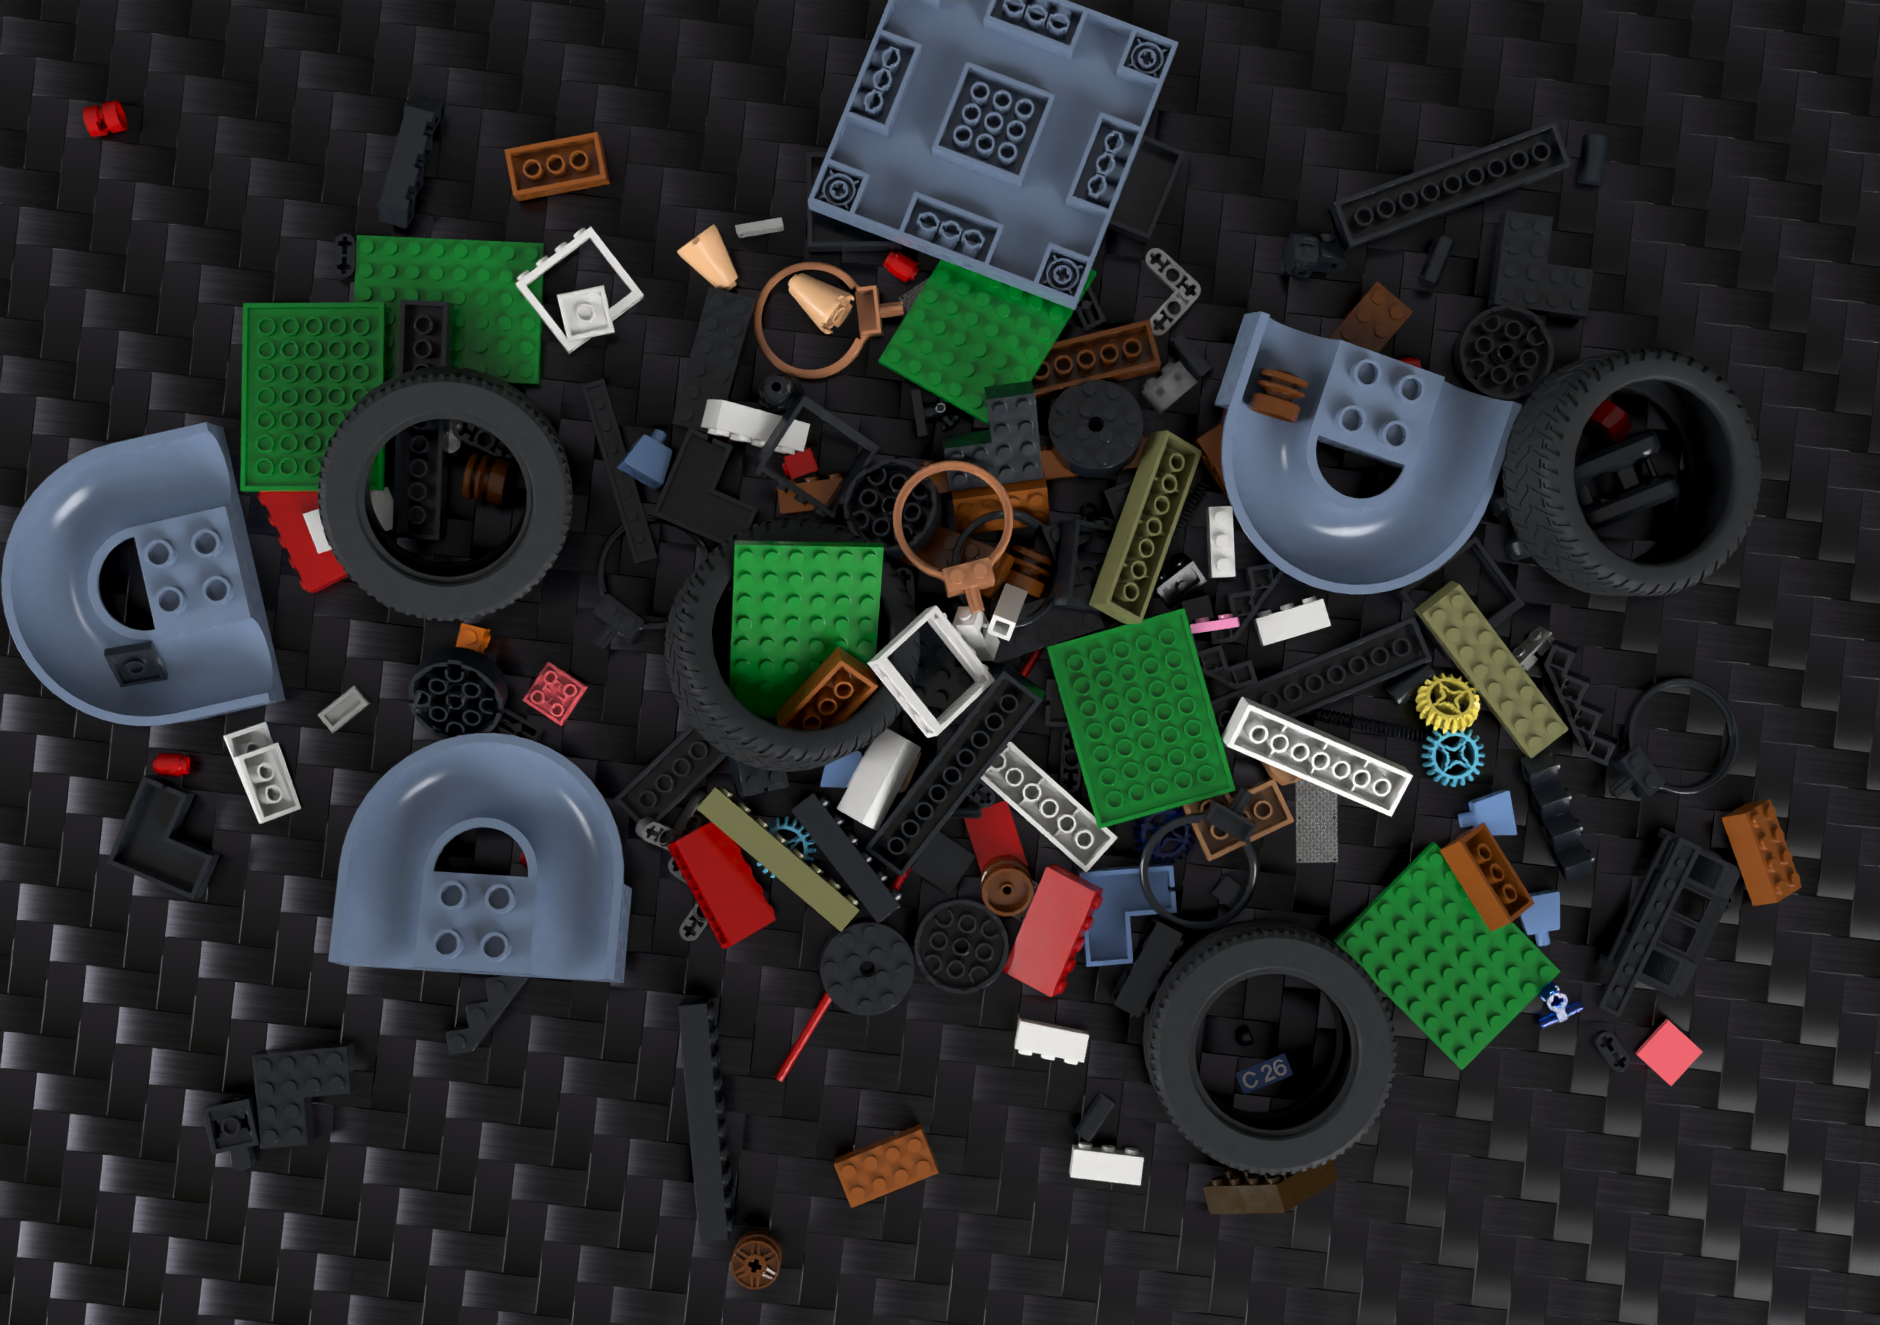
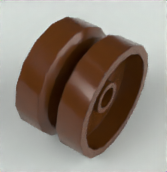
[980,856,1033,916]

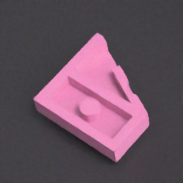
[1190,613,1240,634]

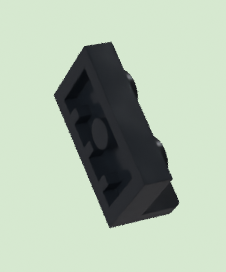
[1154,554,1206,609]

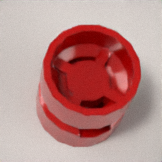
[83,100,128,138]

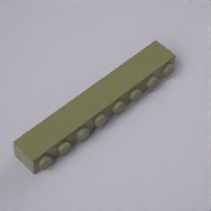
[697,786,860,932]

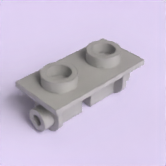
[1512,626,1555,671]

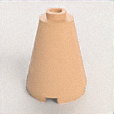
[677,224,738,291]
[788,273,854,334]

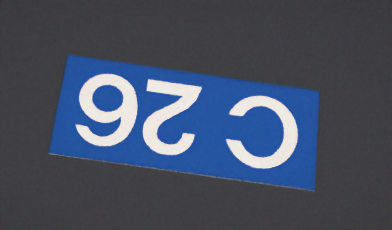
[1235,1053,1293,1095]

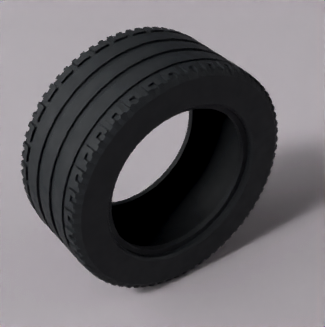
[318,366,573,621]
[1143,919,1397,1175]

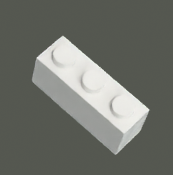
[1206,506,1236,578]
[1253,596,1331,646]
[1014,1018,1089,1065]
[1069,1142,1144,1185]

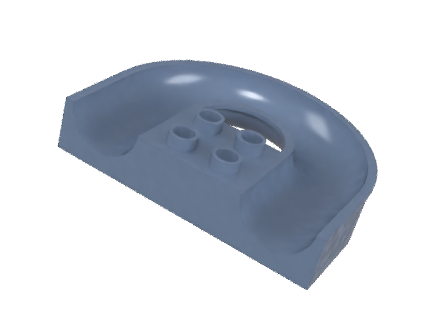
[1214,311,1522,594]
[1,422,285,726]
[328,733,632,983]

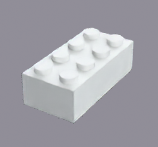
[701,399,810,455]

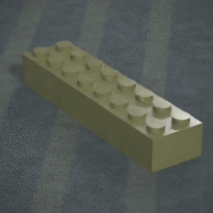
[1089,430,1202,624]
[1414,580,1569,758]

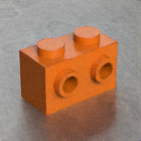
[456,623,490,654]

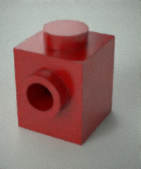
[782,448,820,480]

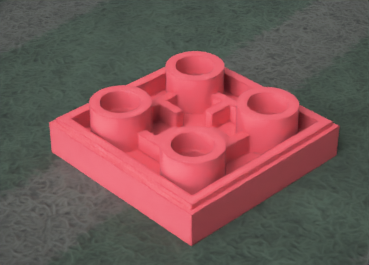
[523,661,588,726]
[1635,1019,1703,1086]

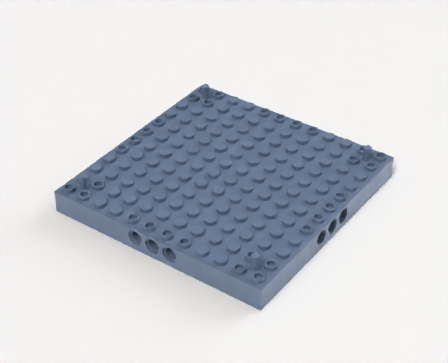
[808,0,1178,310]

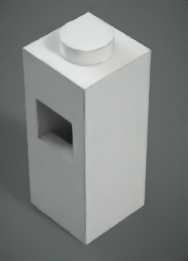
[987,583,1028,641]
[952,606,1000,661]

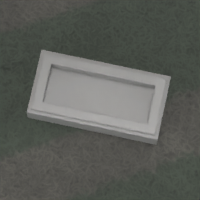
[735,217,784,238]
[318,685,370,733]

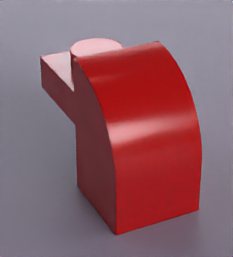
[1587,399,1632,443]

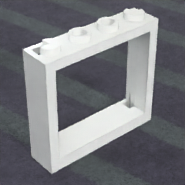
[516,227,644,354]
[867,606,995,738]

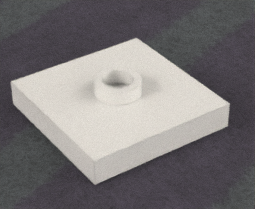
[557,285,615,342]

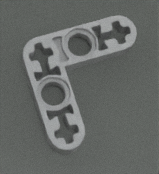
[1144,248,1201,337]

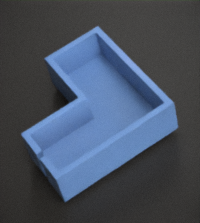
[1078,863,1177,967]

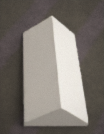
[223,722,301,824]
[837,729,921,831]

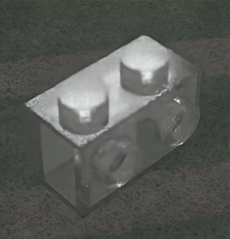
[1141,361,1197,415]

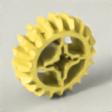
[1415,672,1480,734]

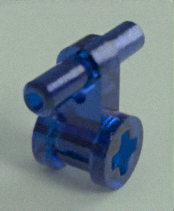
[1538,982,1584,1029]

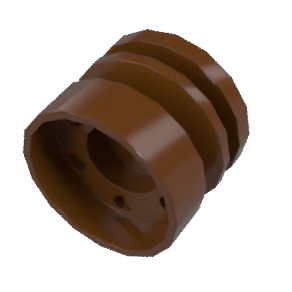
[1248,368,1309,423]
[462,450,516,507]
[1005,544,1056,600]
[731,1230,782,1290]

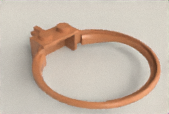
[753,262,904,379]
[893,461,1013,614]

